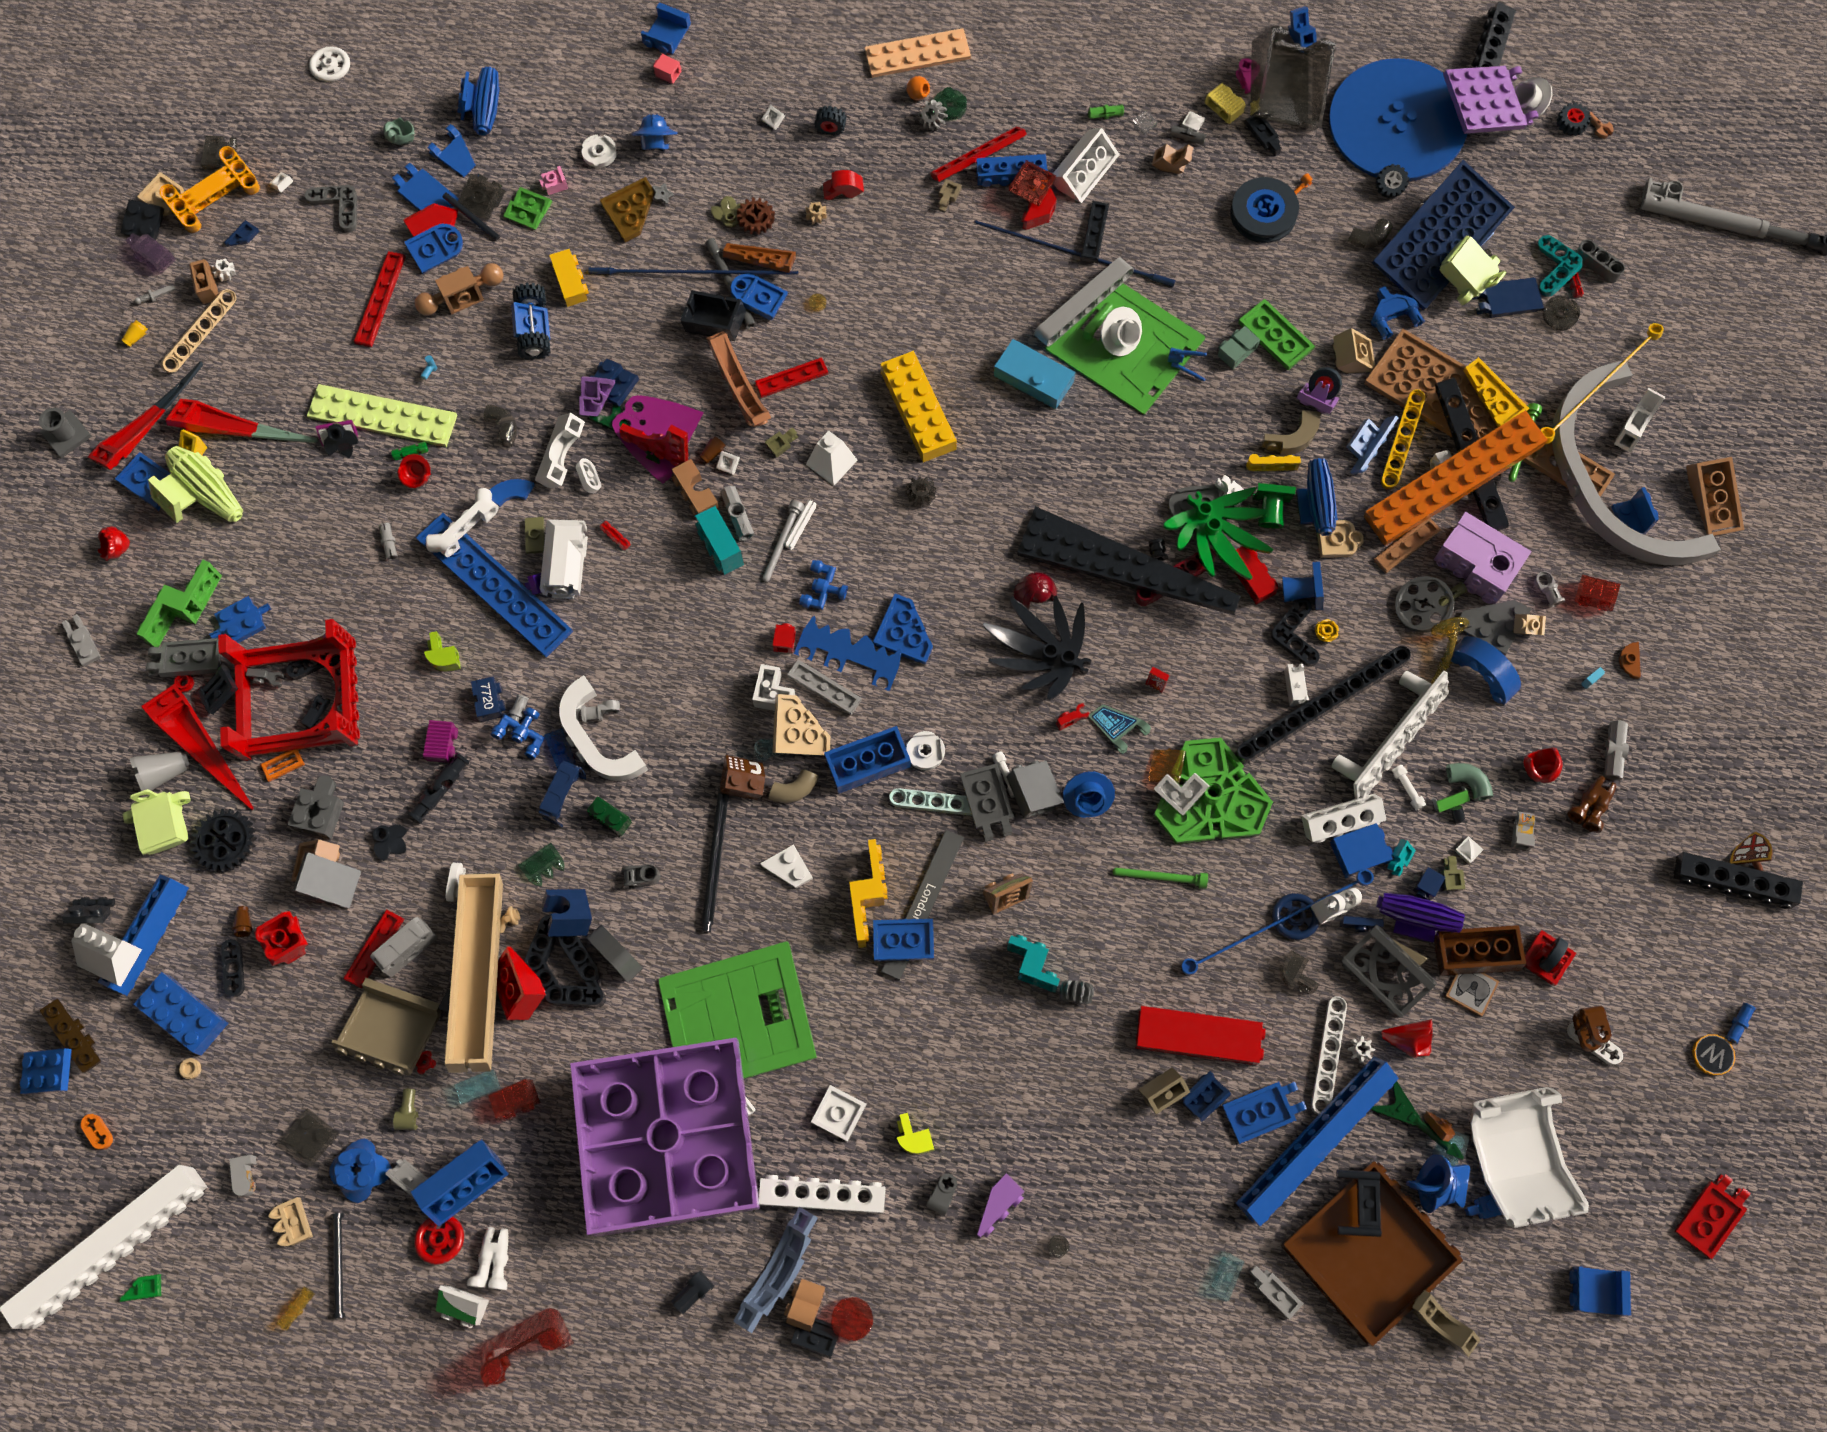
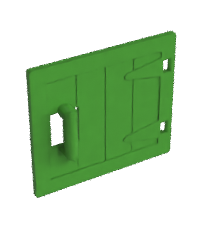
[1045,283,1205,415]
[658,941,817,1079]

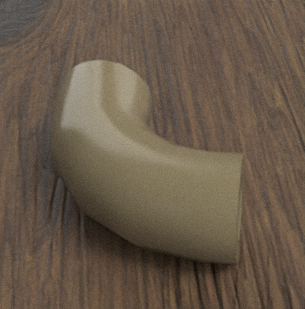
[769,770,819,803]

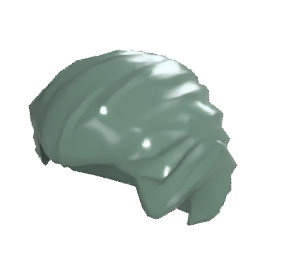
[383,118,415,145]

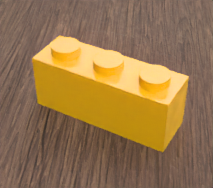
[549,248,589,307]

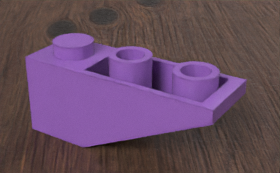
[977,1173,1024,1238]

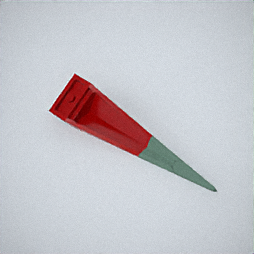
[166,398,318,443]

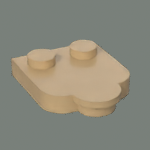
[137,172,185,216]
[1317,520,1364,558]

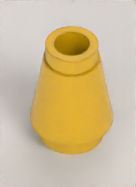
[122,320,148,347]

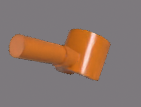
[1294,173,1312,195]

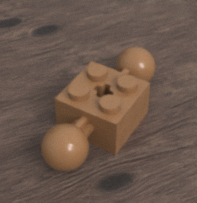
[415,263,504,316]

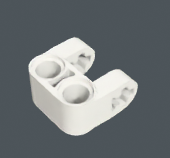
[1311,888,1362,924]

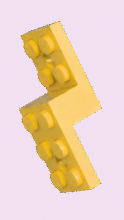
[849,839,888,948]

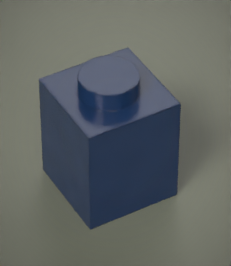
[1413,867,1446,901]

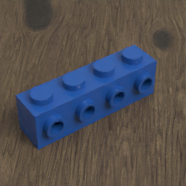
[976,154,1048,187]

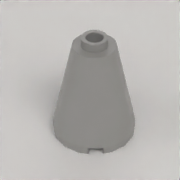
[129,752,190,791]

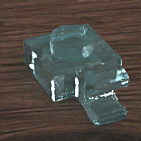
[1443,1131,1469,1166]

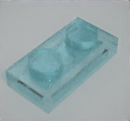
[454,1069,501,1105]

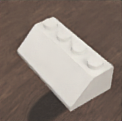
[1050,128,1119,203]
[71,923,142,986]

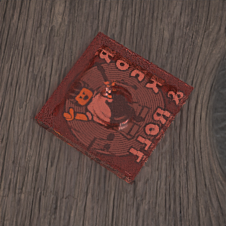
[1009,160,1057,206]

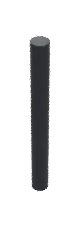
[442,192,500,241]

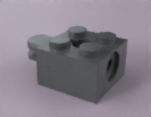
[288,775,344,839]

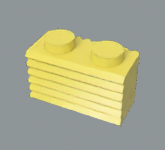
[1205,83,1246,124]

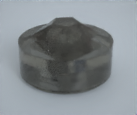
[1047,1235,1070,1258]

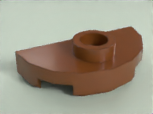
[1619,642,1641,679]
[1423,1111,1455,1142]

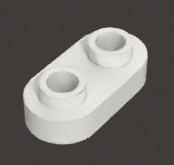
[576,459,601,493]
[446,862,466,902]

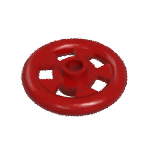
[414,1217,464,1265]

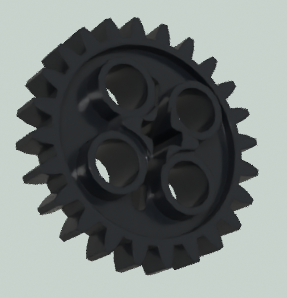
[190,809,257,872]

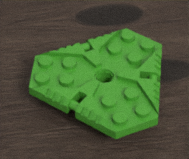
[1154,738,1273,844]

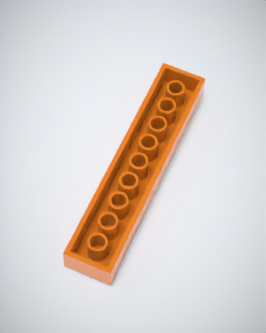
[1364,410,1547,546]

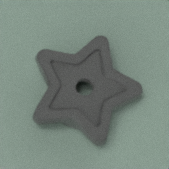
[652,183,674,205]

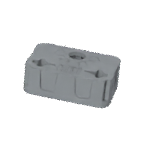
[370,917,438,977]

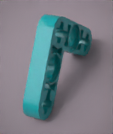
[1538,235,1582,297]

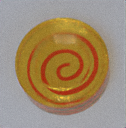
[809,294,827,311]

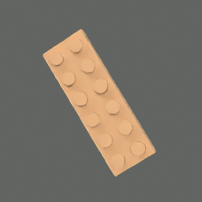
[865,28,971,78]

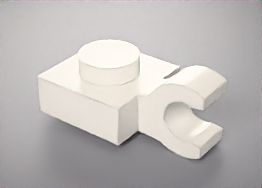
[1215,475,1243,507]

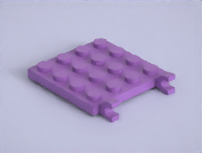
[1443,66,1539,134]

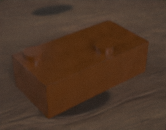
[1434,925,1526,976]

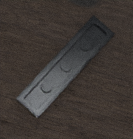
[1080,201,1109,264]

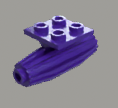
[1376,893,1465,943]

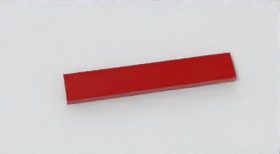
[930,126,1027,182]
[354,251,406,348]

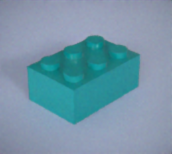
[695,506,744,575]

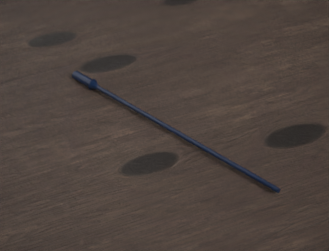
[974,220,1176,287]
[588,266,799,275]

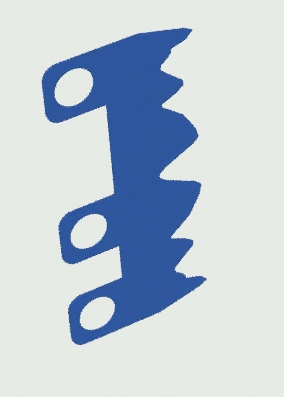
[794,615,901,691]

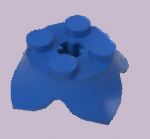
[329,1139,392,1203]

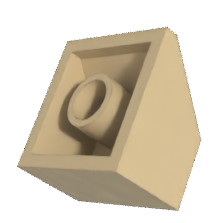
[1333,328,1375,373]

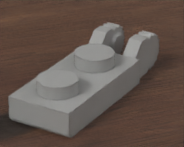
[62,615,101,666]

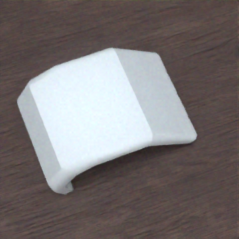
[1470,1087,1589,1228]

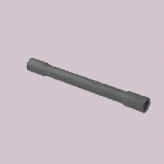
[705,238,756,329]

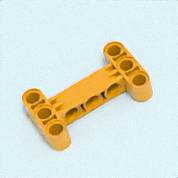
[160,146,260,233]

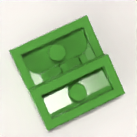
[504,187,552,230]

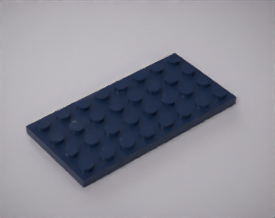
[1371,160,1515,311]

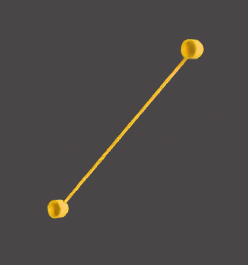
[1541,323,1664,444]

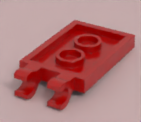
[1674,1174,1751,1259]

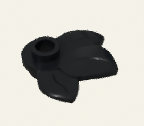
[324,423,359,458]
[372,824,407,861]

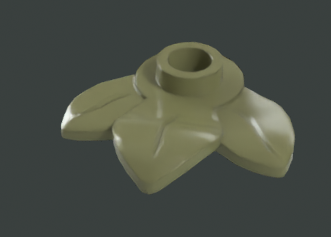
[711,196,745,227]

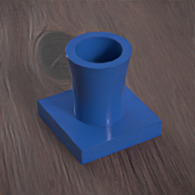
[1282,562,1324,610]

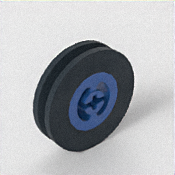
[1230,177,1299,243]

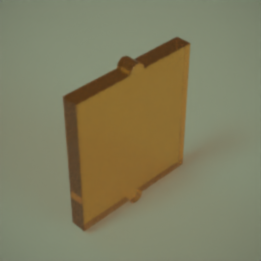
[1148,748,1185,783]

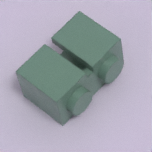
[1218,326,1260,369]

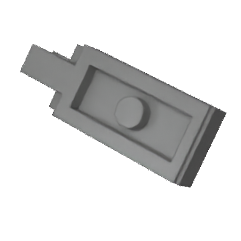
[1249,1266,1303,1320]

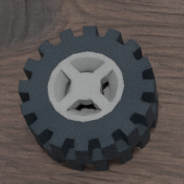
[1375,164,1409,198]

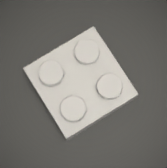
[811,1085,867,1142]

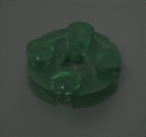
[934,87,967,121]

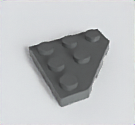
[1454,600,1531,655]

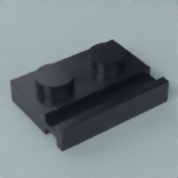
[791,1318,842,1359]

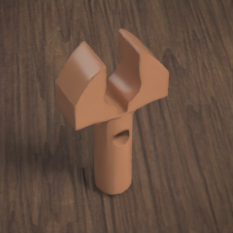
[1589,112,1613,139]

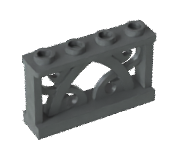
[1341,925,1437,1018]

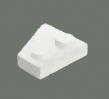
[761,845,813,888]

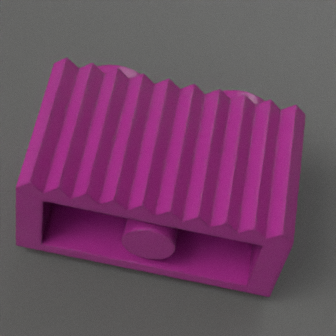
[423,720,458,763]

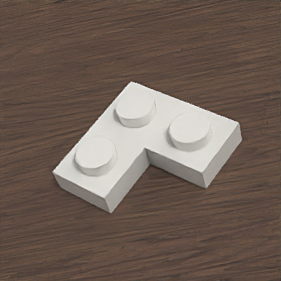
[1154,773,1210,815]

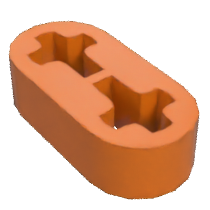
[81,1114,113,1150]

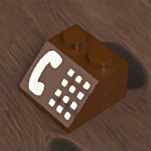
[719,755,765,800]

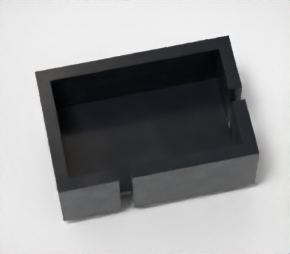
[680,290,746,342]

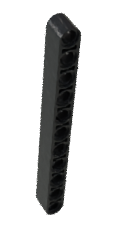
[1235,646,1411,764]

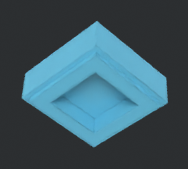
[1581,667,1605,689]

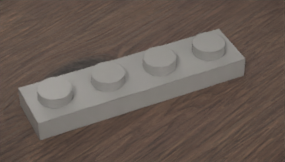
[787,659,862,715]

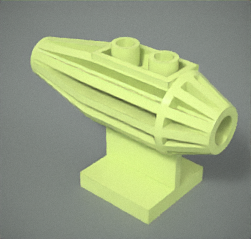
[148,446,243,523]

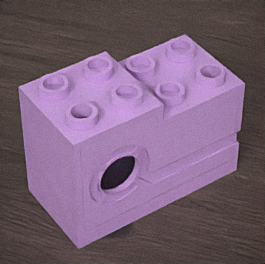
[1434,512,1532,604]

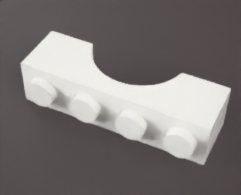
[535,413,585,488]

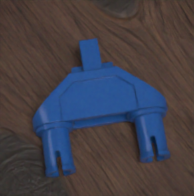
[1370,287,1425,340]

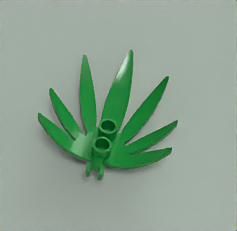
[1163,487,1273,580]

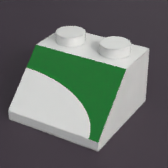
[436,1285,489,1328]

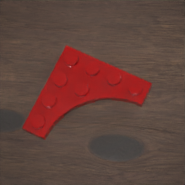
[619,423,688,467]

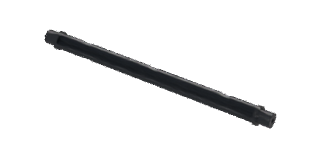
[701,783,729,933]

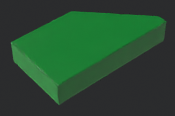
[120,1274,161,1302]

